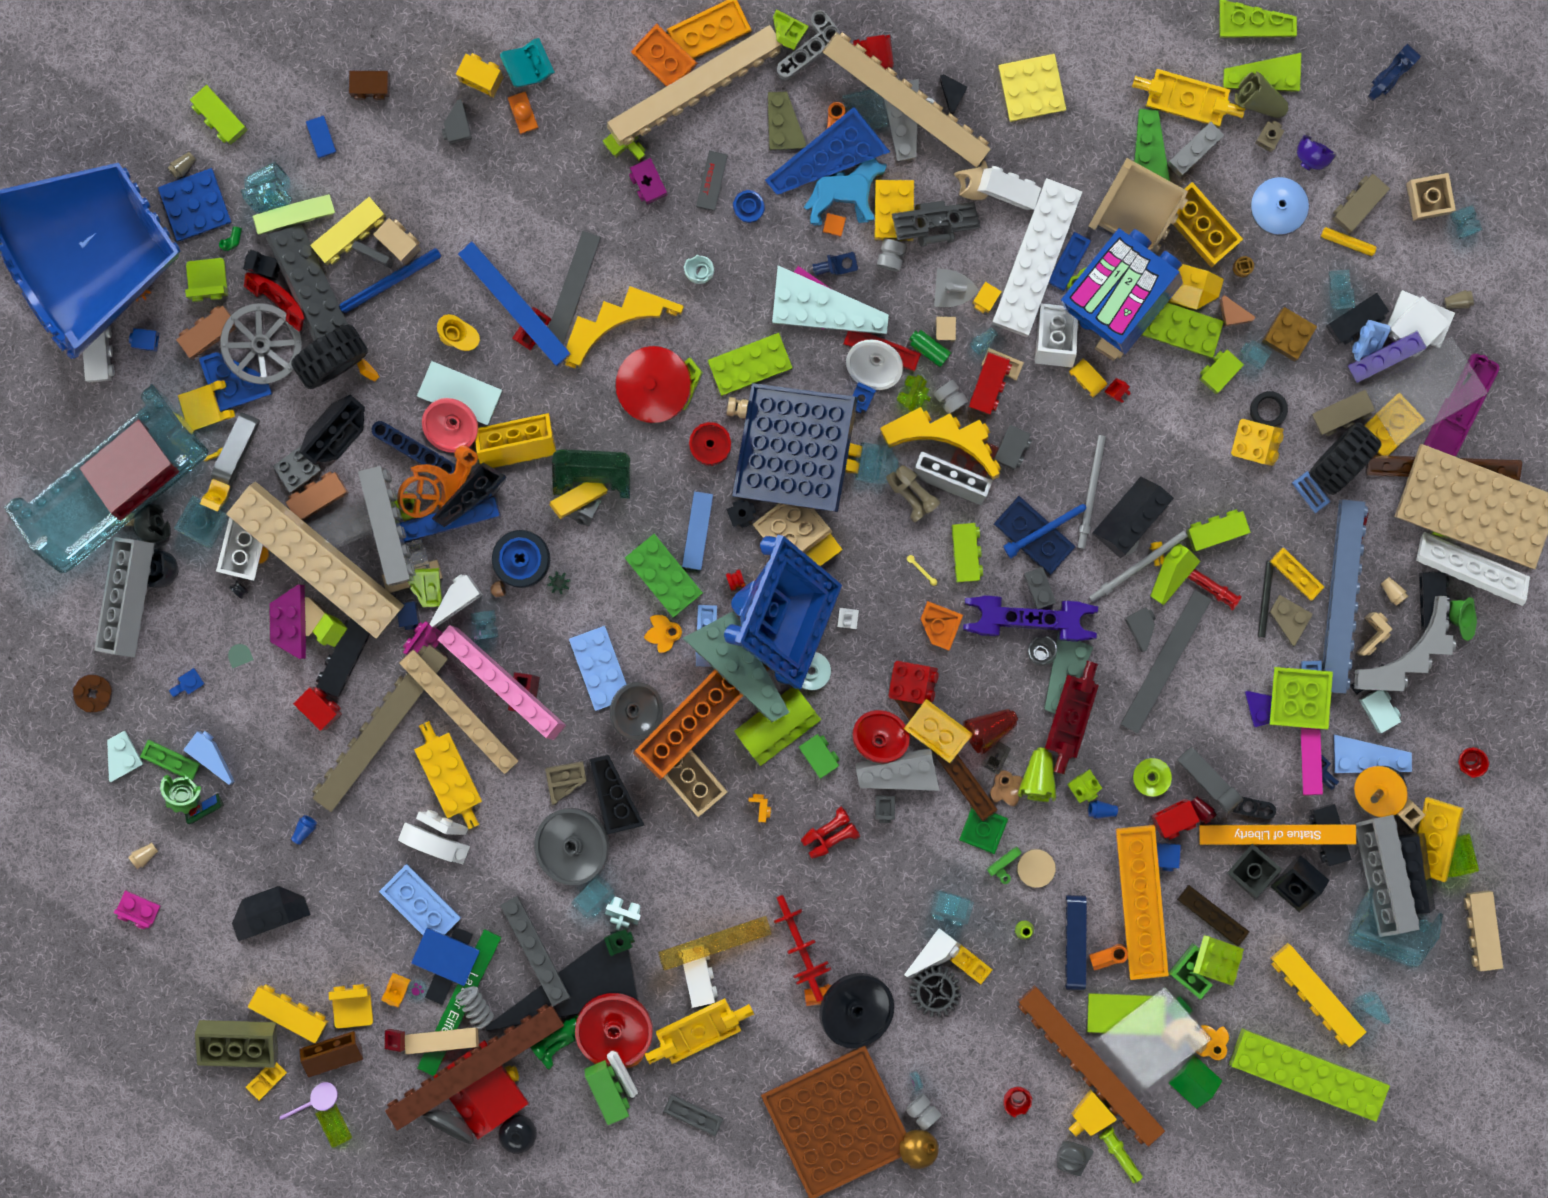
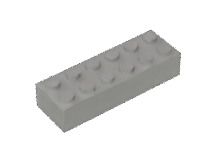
[358,466,416,586]
[94,537,154,658]
[1354,815,1420,937]

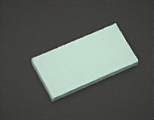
[417,361,503,426]

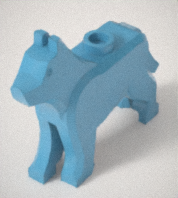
[804,158,887,226]

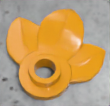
[644,615,682,653]
[1192,1025,1229,1060]

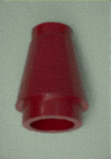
[1191,796,1217,825]

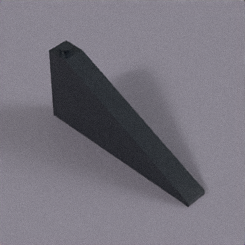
[486,930,639,1031]

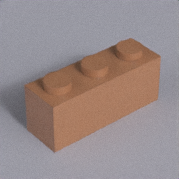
[176,306,237,360]
[286,471,349,521]

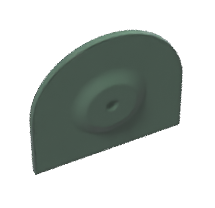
[228,644,254,669]

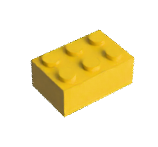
[874,180,914,241]

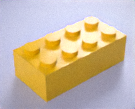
[1174,182,1243,268]

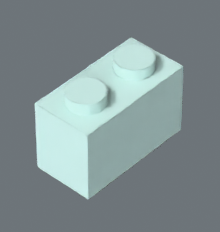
[1359,690,1401,733]

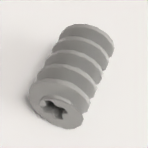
[456,986,494,1030]

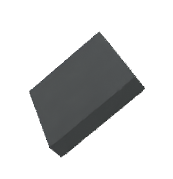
[352,241,393,269]

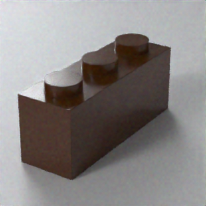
[299,1031,363,1078]

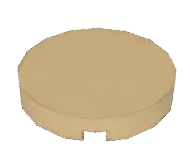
[1017,849,1056,888]

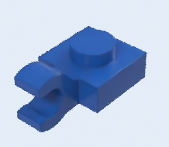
[169,668,205,697]

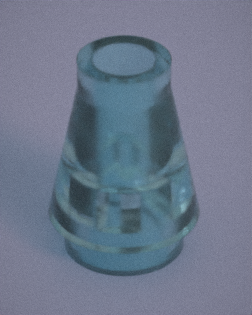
[970,327,998,355]

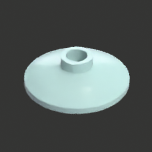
[802,652,831,690]

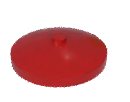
[616,346,692,423]
[575,993,653,1066]

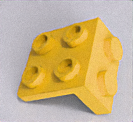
[1231,419,1284,466]
[328,984,373,1028]

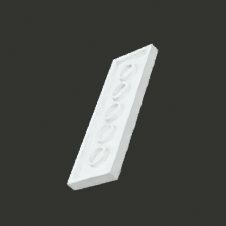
[1416,532,1530,606]

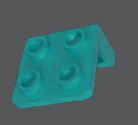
[500,38,555,88]

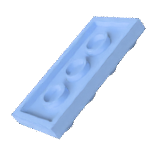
[569,626,626,711]
[379,864,461,935]

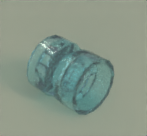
[1450,205,1483,239]
[470,610,499,640]

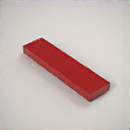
[843,331,921,372]

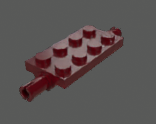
[1045,661,1099,775]

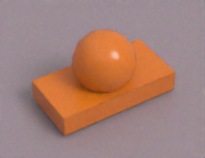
[508,91,538,134]

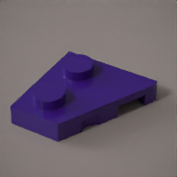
[1245,691,1272,727]

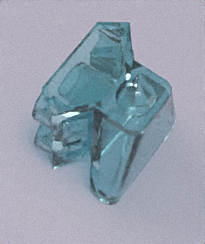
[241,162,292,213]

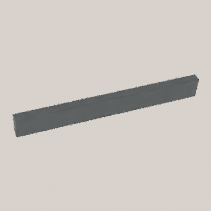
[1121,590,1212,734]

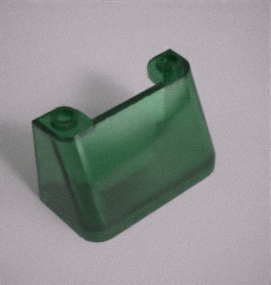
[552,449,632,499]

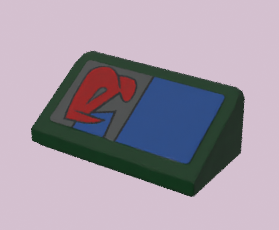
[185,793,224,824]

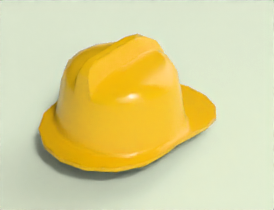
[437,314,480,351]

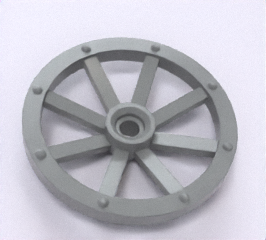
[220,303,302,384]

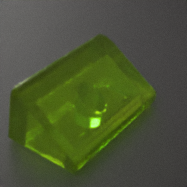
[315,1103,353,1148]

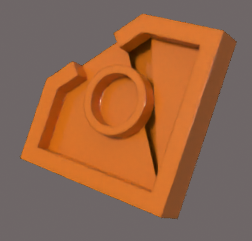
[920,601,963,651]

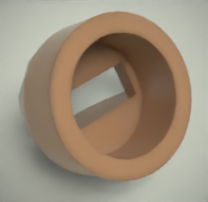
[490,581,506,597]

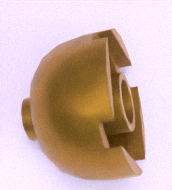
[900,1130,939,1169]

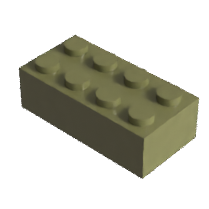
[195,1020,278,1068]

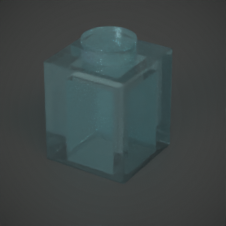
[1240,340,1272,370]

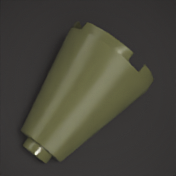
[1235,71,1289,118]

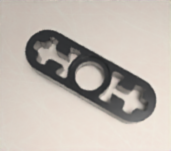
[1232,797,1276,819]

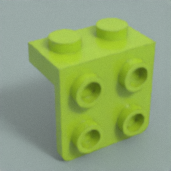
[185,258,228,302]

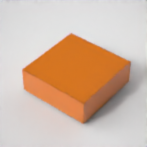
[823,213,846,237]

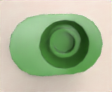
[1449,597,1477,641]

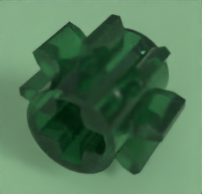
[547,571,571,595]

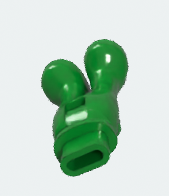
[530,1015,578,1070]

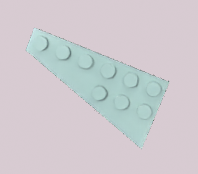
[772,266,888,334]

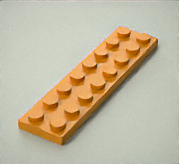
[1116,825,1169,980]

